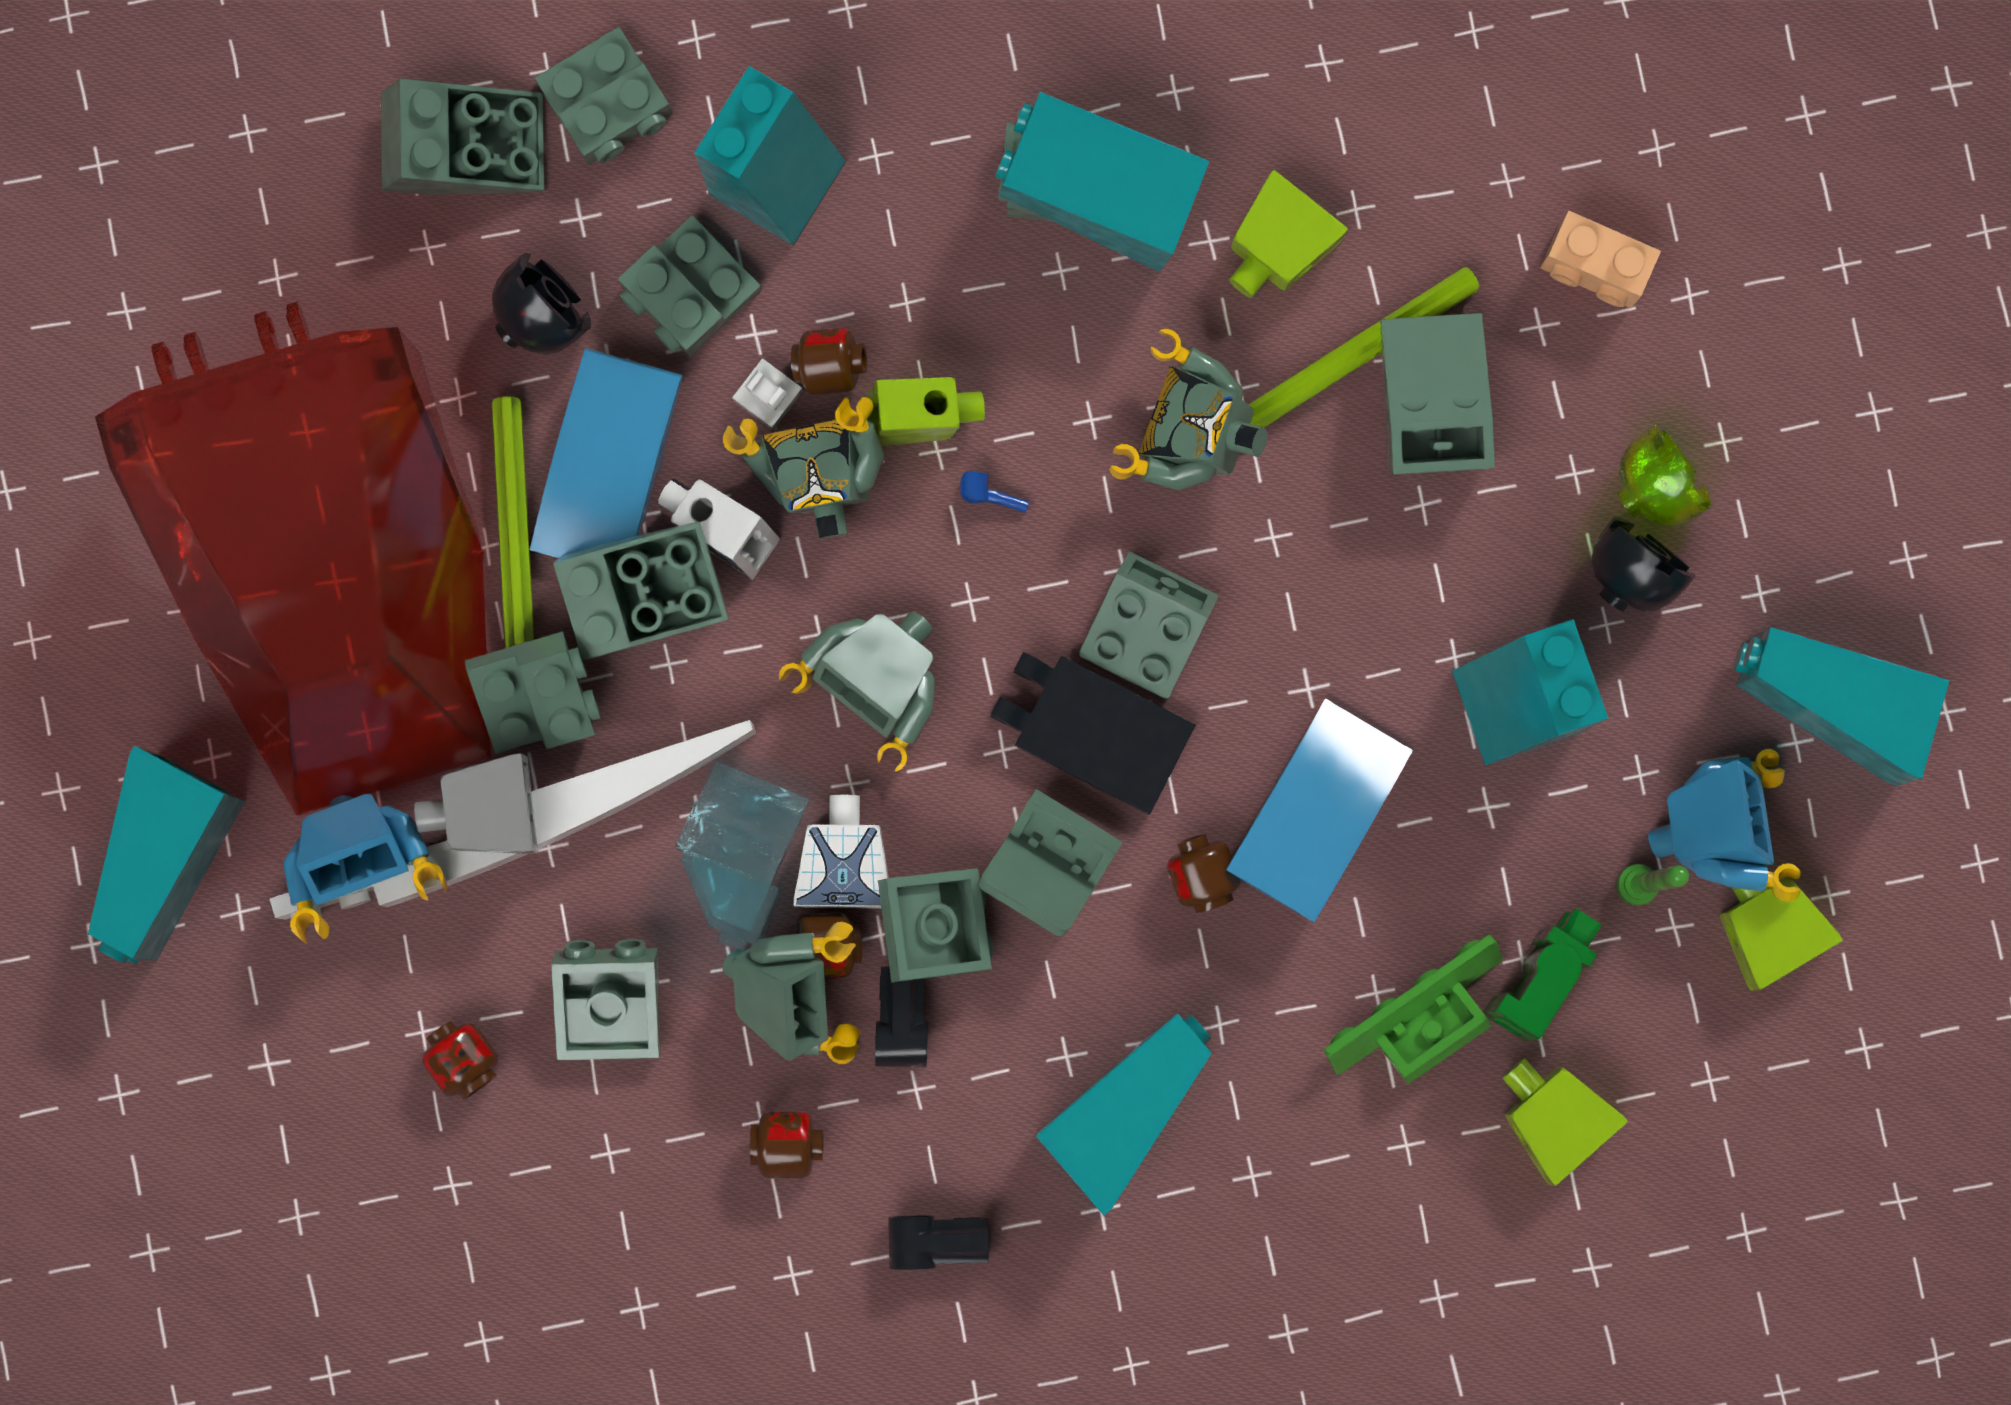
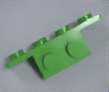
[1324,935,1503,1085]

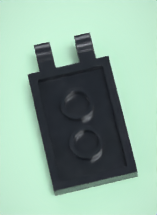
[990,652,1196,815]

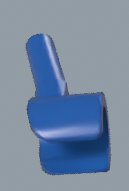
[960,472,1029,513]

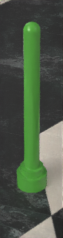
[1615,864,1689,906]

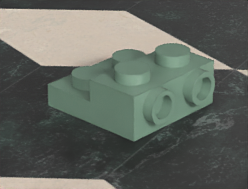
[534,27,673,165]
[618,215,762,357]
[465,631,601,754]
[878,868,993,983]
[551,939,661,1060]

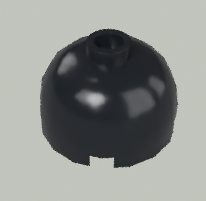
[492,253,591,355]
[1591,516,1696,612]

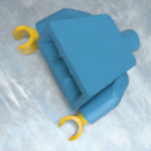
[1648,749,1801,902]
[283,794,448,944]

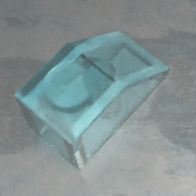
[681,850,783,951]

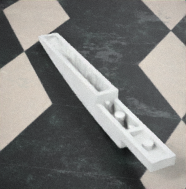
[270,720,756,920]

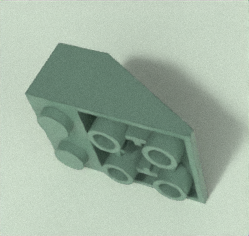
[381,79,544,195]
[1380,313,1495,475]
[553,521,729,660]

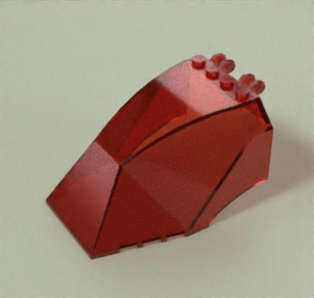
[95,301,492,816]

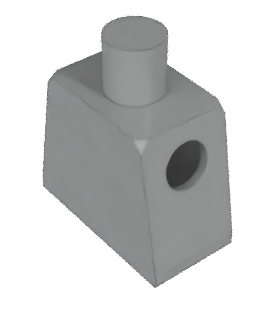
[414,753,538,854]

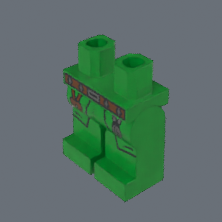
[1483,908,1602,1041]

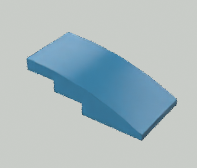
[530,348,683,558]
[1226,699,1413,923]

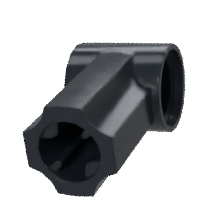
[875,967,928,1067]
[888,1215,989,1270]

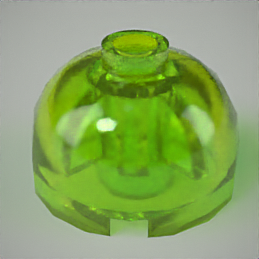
[1617,424,1714,527]

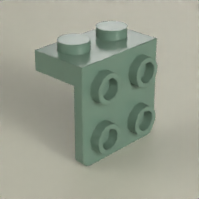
[978,789,1123,936]

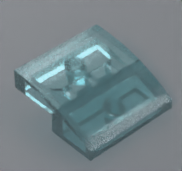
[676,761,809,887]

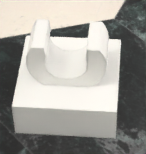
[732,358,803,430]

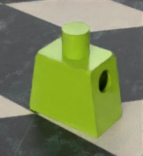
[1229,170,1348,298]
[865,377,985,446]
[1720,877,1843,991]
[1502,1058,1628,1186]

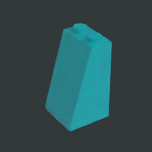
[694,66,846,246]
[995,92,1210,272]
[1451,619,1609,766]
[1734,627,1950,786]
[88,745,246,964]
[1035,1014,1212,1216]

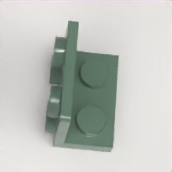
[1079,551,1219,698]

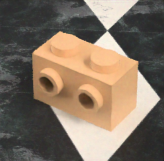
[1540,210,1661,308]

